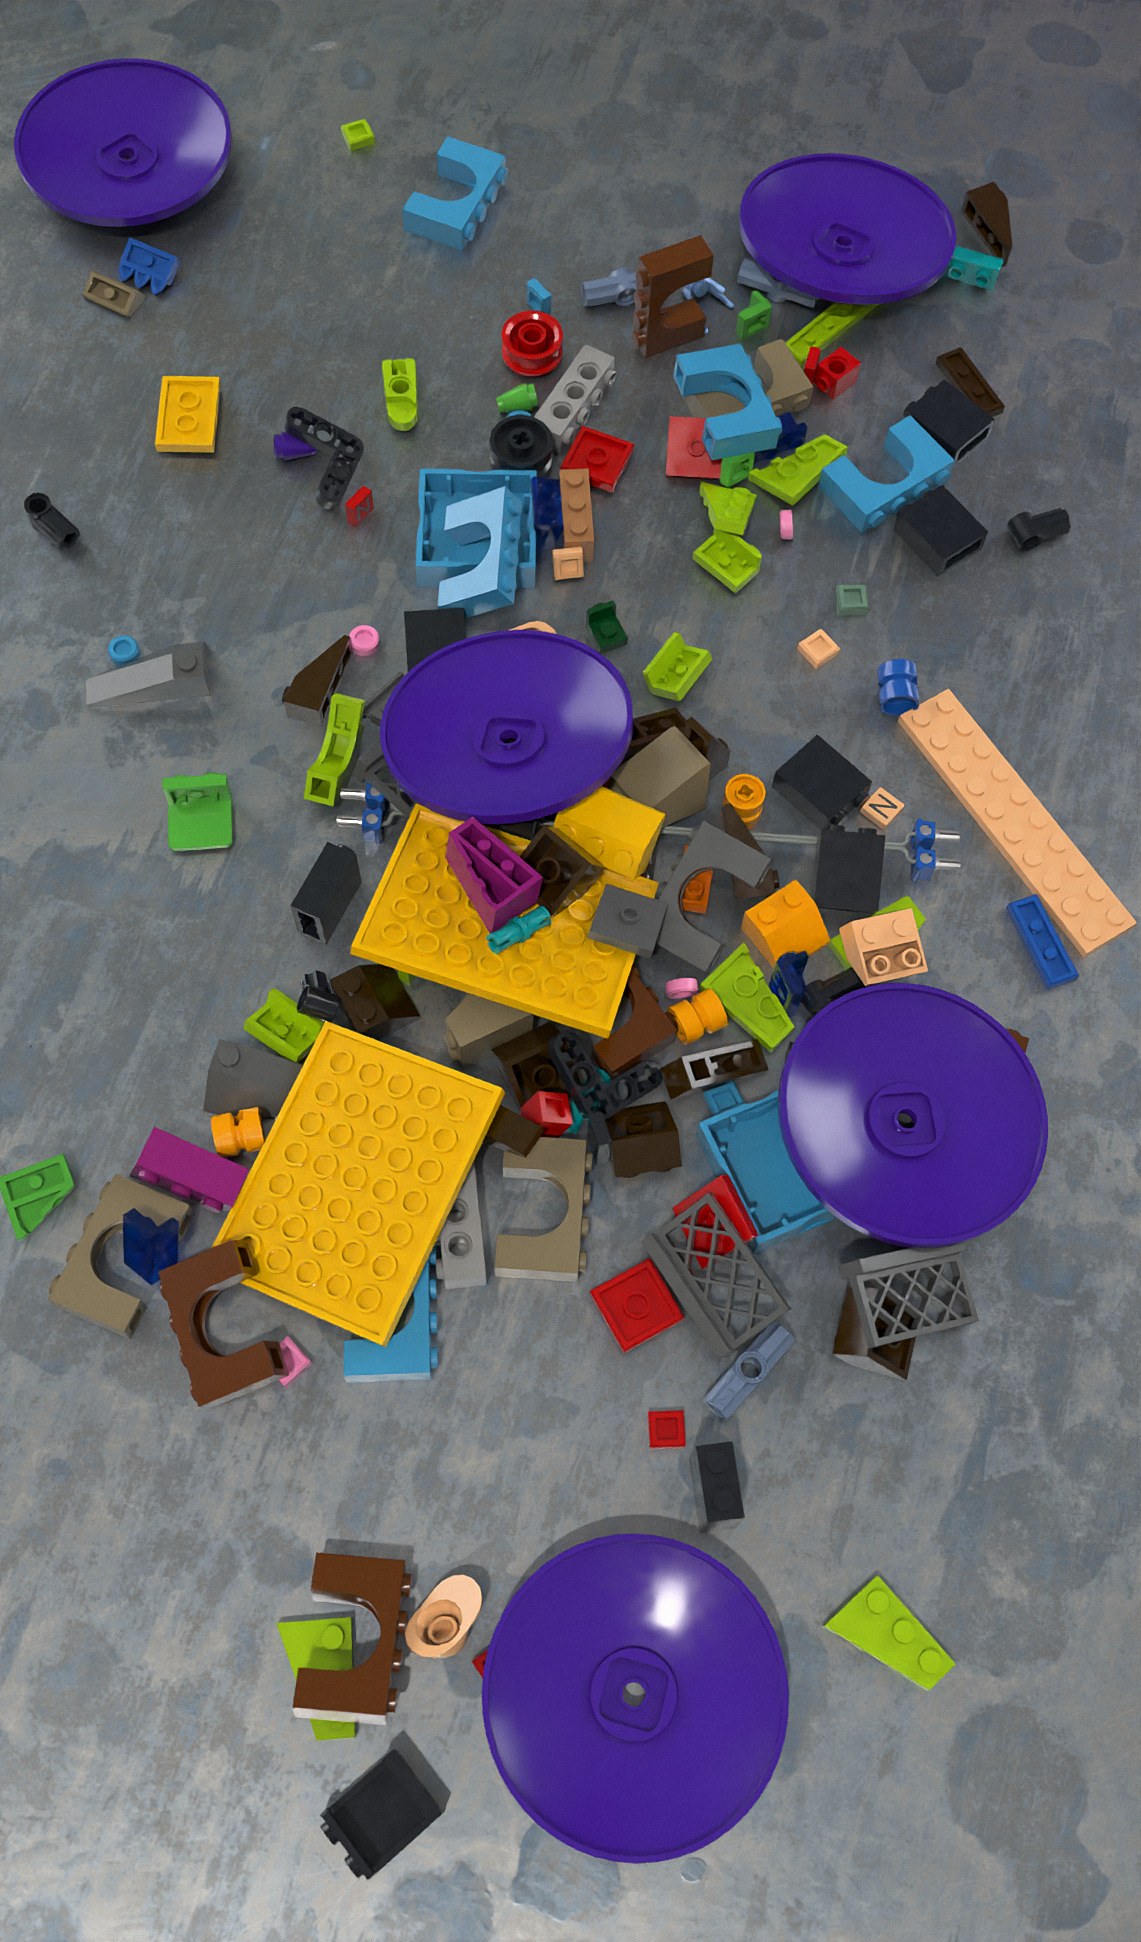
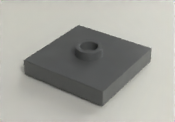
[587,884,668,958]

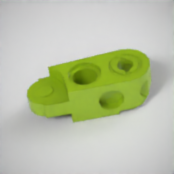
[382,358,418,431]

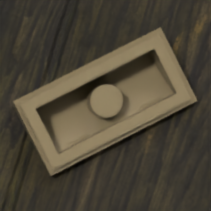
[82,270,146,318]

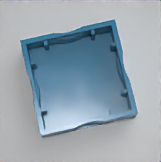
[416,469,536,588]
[695,1090,837,1255]

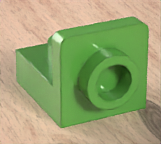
[736,290,772,340]
[720,452,755,488]

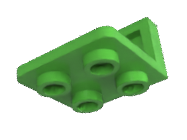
[162,772,233,851]

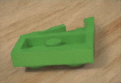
[0,1154,76,1241]

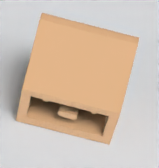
[839,908,928,986]

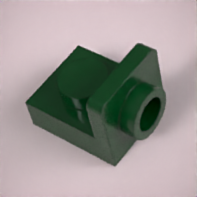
[586,600,628,654]

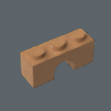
[559,469,594,562]

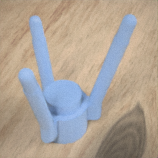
[681,277,734,334]

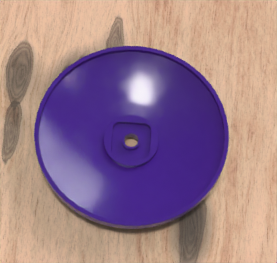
[14,58,232,226]
[739,153,956,304]
[380,630,633,824]
[777,983,1048,1248]
[482,1533,789,1864]

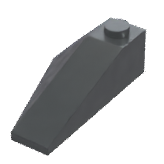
[85,641,210,708]
[203,1039,303,1119]

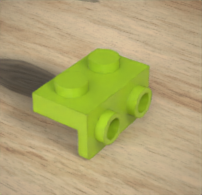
[692,529,762,593]
[643,632,712,702]
[243,988,324,1063]

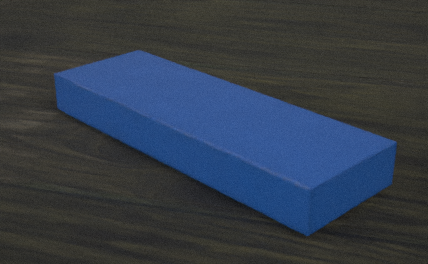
[1006,894,1079,990]

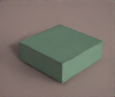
[835,584,869,616]

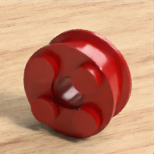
[501,311,563,376]

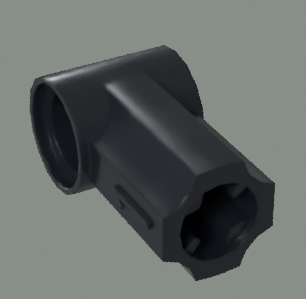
[24,493,80,549]
[1007,508,1071,552]
[797,967,866,1019]
[297,970,340,1022]

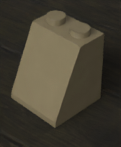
[609,726,711,828]
[443,993,533,1071]

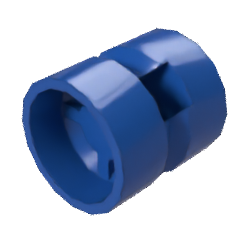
[877,659,919,716]

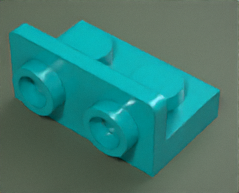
[943,246,1004,291]

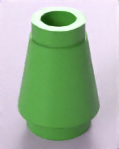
[496,382,539,414]

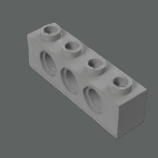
[534,344,616,454]
[435,1161,487,1289]

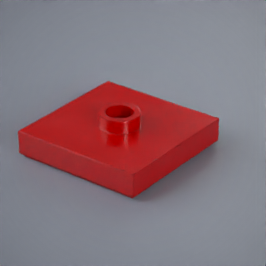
[665,416,722,479]
[560,425,635,493]
[672,1175,759,1269]
[589,1258,685,1354]

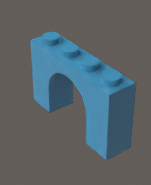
[402,136,509,250]
[673,343,782,460]
[818,416,955,533]
[437,486,522,618]
[344,1244,438,1383]

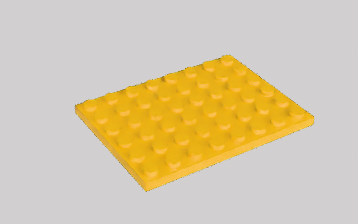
[350,803,659,1039]
[211,1021,506,1348]

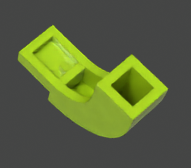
[303,693,365,806]

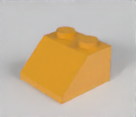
[741,879,830,976]

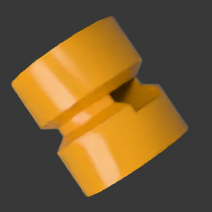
[721,774,766,829]
[667,988,728,1045]
[211,1106,266,1158]

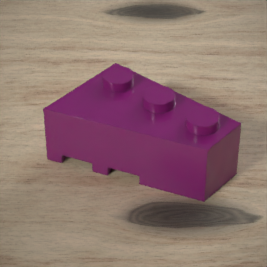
[445,817,543,933]
[129,1127,249,1213]

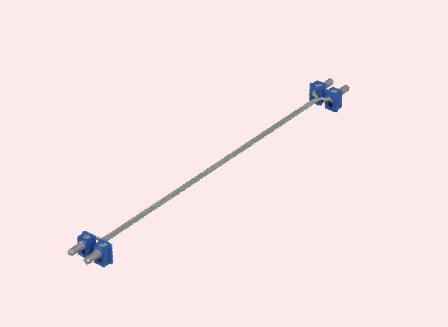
[336,780,961,883]

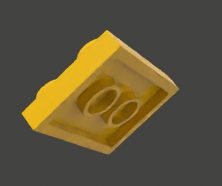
[155,376,221,453]

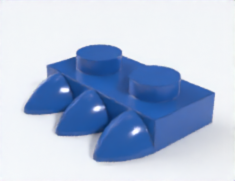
[118,237,181,295]

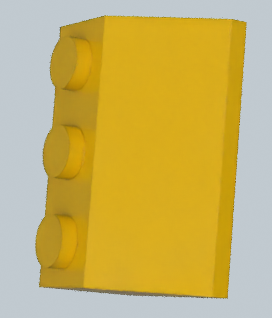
[553,786,666,880]

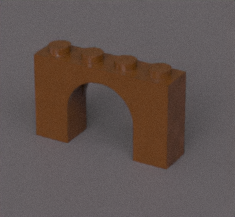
[631,235,714,358]
[592,964,678,1078]
[158,1239,289,1407]
[292,1552,412,1725]

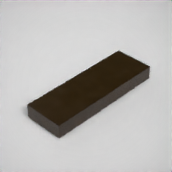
[936,347,1005,417]

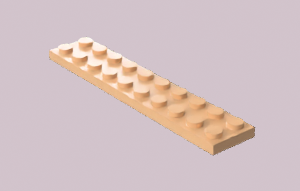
[898,689,1137,958]

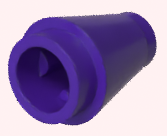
[274,431,316,461]

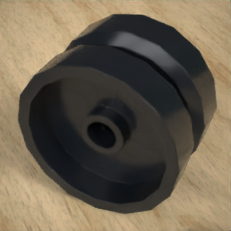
[489,415,553,488]

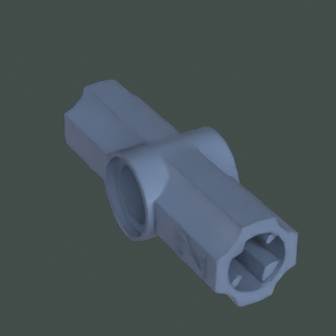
[737,258,819,308]
[581,268,637,307]
[703,1322,796,1421]

